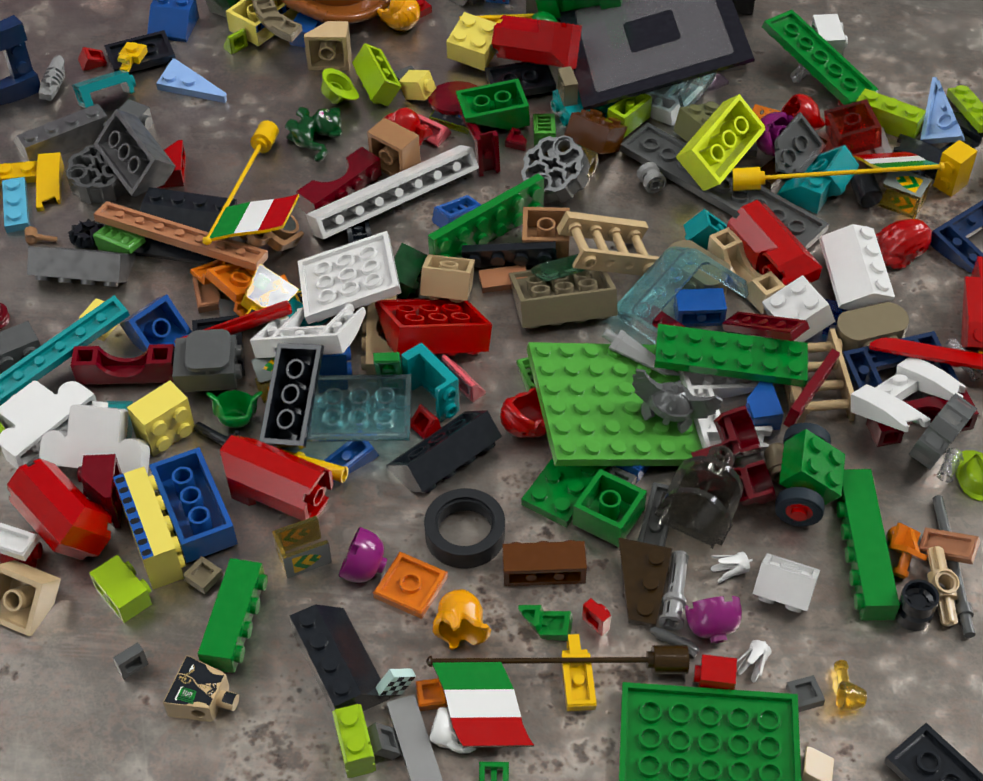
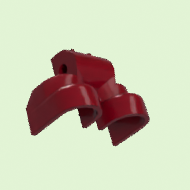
[691,405,777,506]

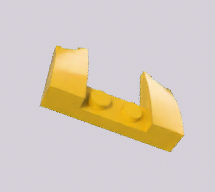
[0,152,64,212]

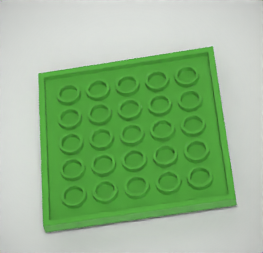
[527,342,703,466]

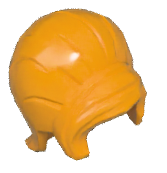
[377,0,420,32]
[433,589,491,651]

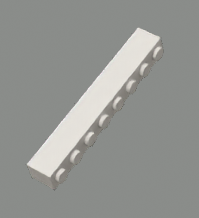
[306,145,479,239]

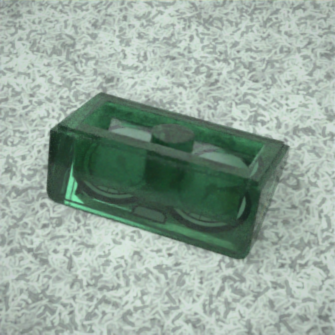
[531,254,585,282]

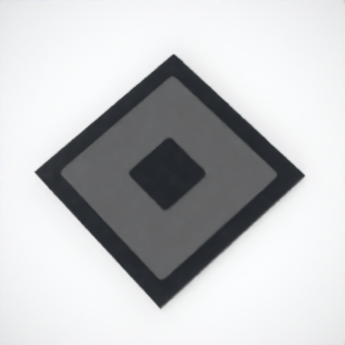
[560,0,755,110]

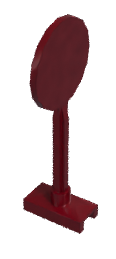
[428,81,501,177]

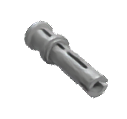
[659,550,689,631]

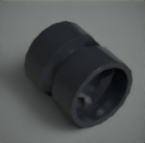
[896,579,939,631]

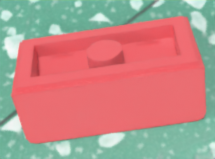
[418,114,452,147]
[442,355,486,402]

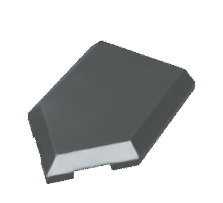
[775,112,826,174]

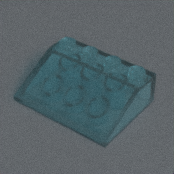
[307,374,413,442]

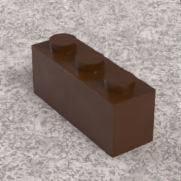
[502,540,587,586]

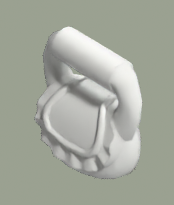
[429,707,476,754]

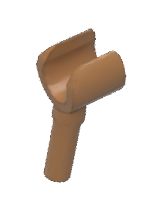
[25,226,58,245]

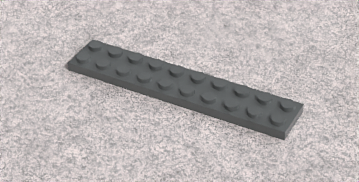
[620,122,829,249]

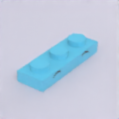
[2,177,29,233]

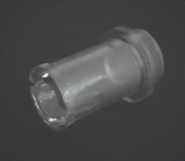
[937,448,964,483]

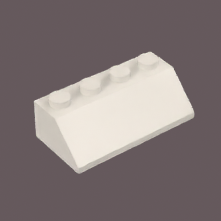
[819,224,895,310]

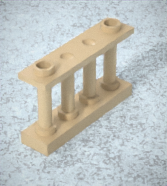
[556,211,665,277]
[783,329,856,424]

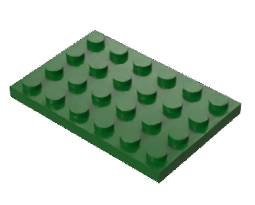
[619,682,801,781]

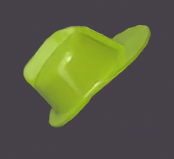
[321,68,359,104]
[952,450,983,501]

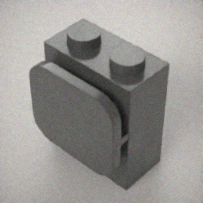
[172,329,243,392]

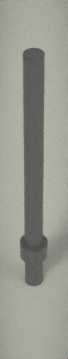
[932,495,976,638]

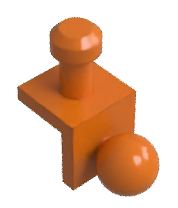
[887,523,928,580]

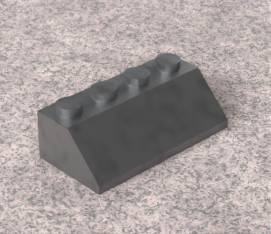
[14,104,108,161]
[93,109,176,197]
[27,246,135,287]

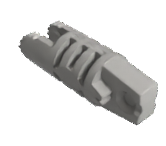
[39,55,65,101]

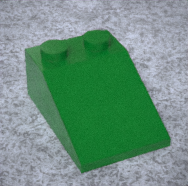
[456,79,530,130]

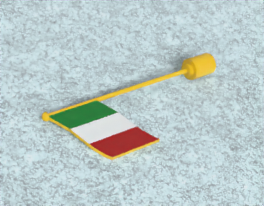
[202,120,299,245]
[732,152,945,191]

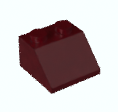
[77,454,123,528]

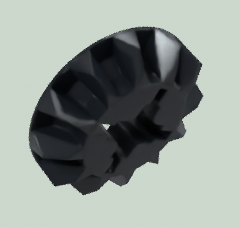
[68,218,104,248]

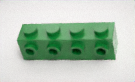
[198,558,268,673]

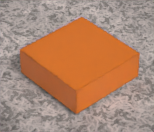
[416,678,447,711]

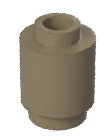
[764,443,784,483]

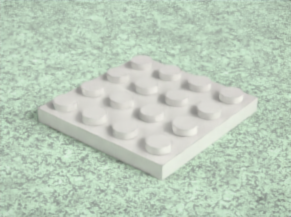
[298,231,401,324]

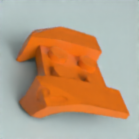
[189,259,288,316]

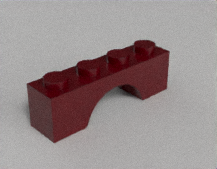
[296,147,382,214]
[70,344,175,384]
[866,390,979,447]

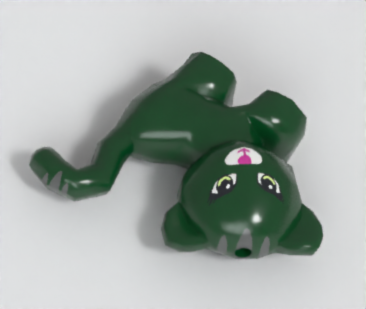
[285,107,342,162]

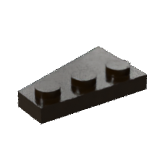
[618,538,672,628]

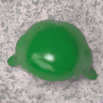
[206,390,263,428]

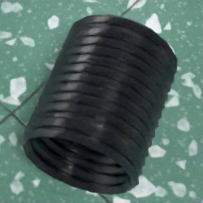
[850,173,883,207]

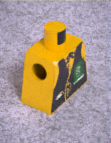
[241,264,299,323]

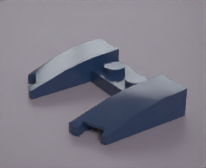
[0,15,40,105]
[930,200,983,273]
[842,331,959,392]

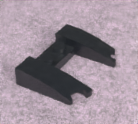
[893,111,983,180]

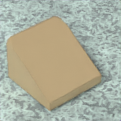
[801,746,834,781]

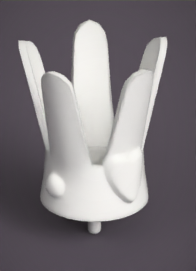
[711,551,753,583]
[736,640,772,683]

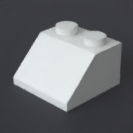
[753,553,820,613]

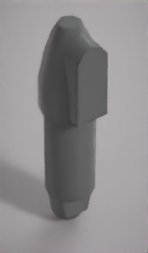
[650,626,700,658]

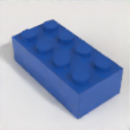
[149,447,238,563]

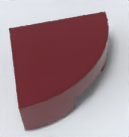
[505,127,527,152]

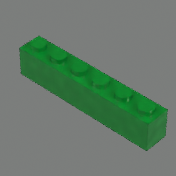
[836,469,900,621]

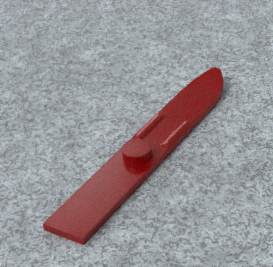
[869,337,983,370]

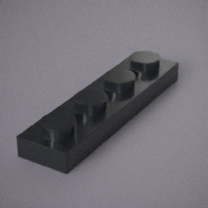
[461,241,557,268]

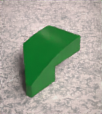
[518,605,573,641]

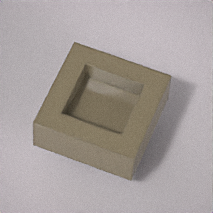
[183,556,223,594]

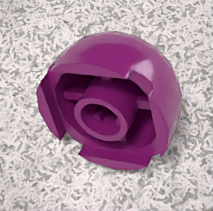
[756,112,794,156]
[338,527,388,583]
[684,596,742,644]

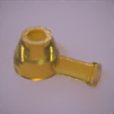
[834,660,867,711]

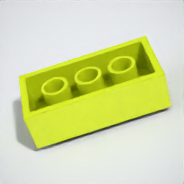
[676,94,765,191]

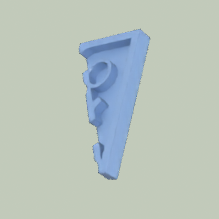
[156,58,227,103]
[920,77,965,144]

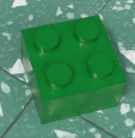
[573,469,647,547]

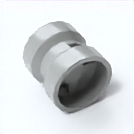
[637,162,666,193]

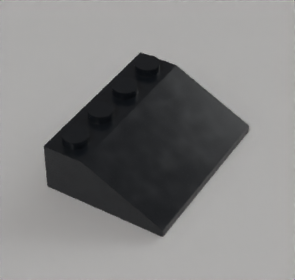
[133,187,238,265]

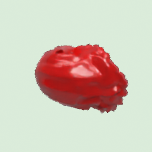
[875,219,932,269]
[500,387,547,438]

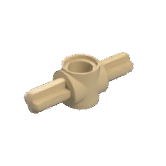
[927,546,960,627]

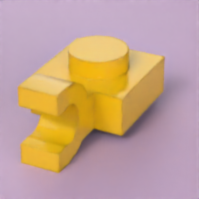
[117,42,148,72]

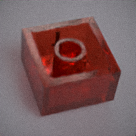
[824,99,882,154]

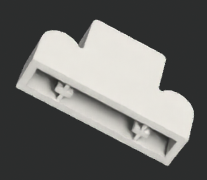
[0,381,96,469]
[39,401,150,474]

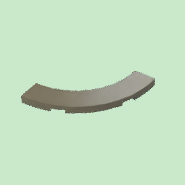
[252,0,303,42]

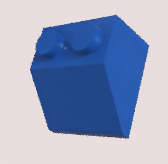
[147,0,199,42]
[120,294,192,353]

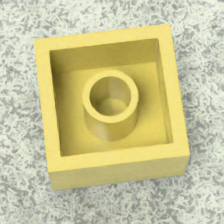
[446,12,497,71]
[127,381,195,457]

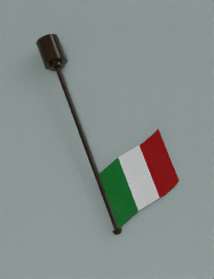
[426,645,690,748]

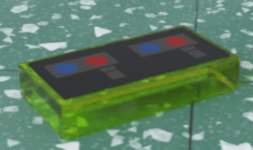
[429,110,469,135]

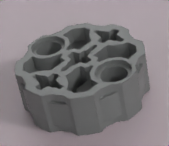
[521,135,591,203]
[65,145,129,204]
[909,393,977,470]

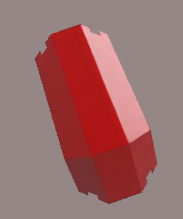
[492,15,582,69]
[726,200,822,286]
[220,435,334,520]
[7,458,112,560]

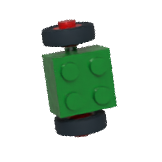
[775,423,845,526]

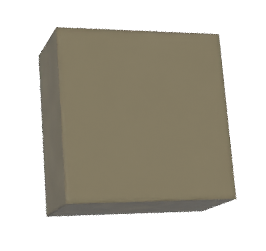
[557,66,578,107]

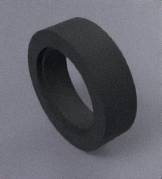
[424,488,505,569]

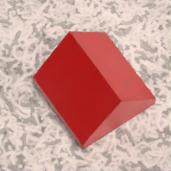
[408,404,441,439]

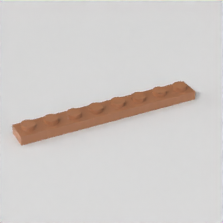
[94,201,268,271]

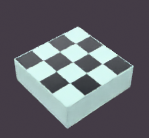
[375,668,416,696]

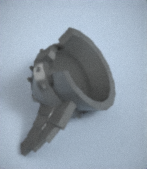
[632,369,723,434]

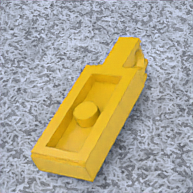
[561,634,597,711]

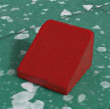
[78,47,107,71]

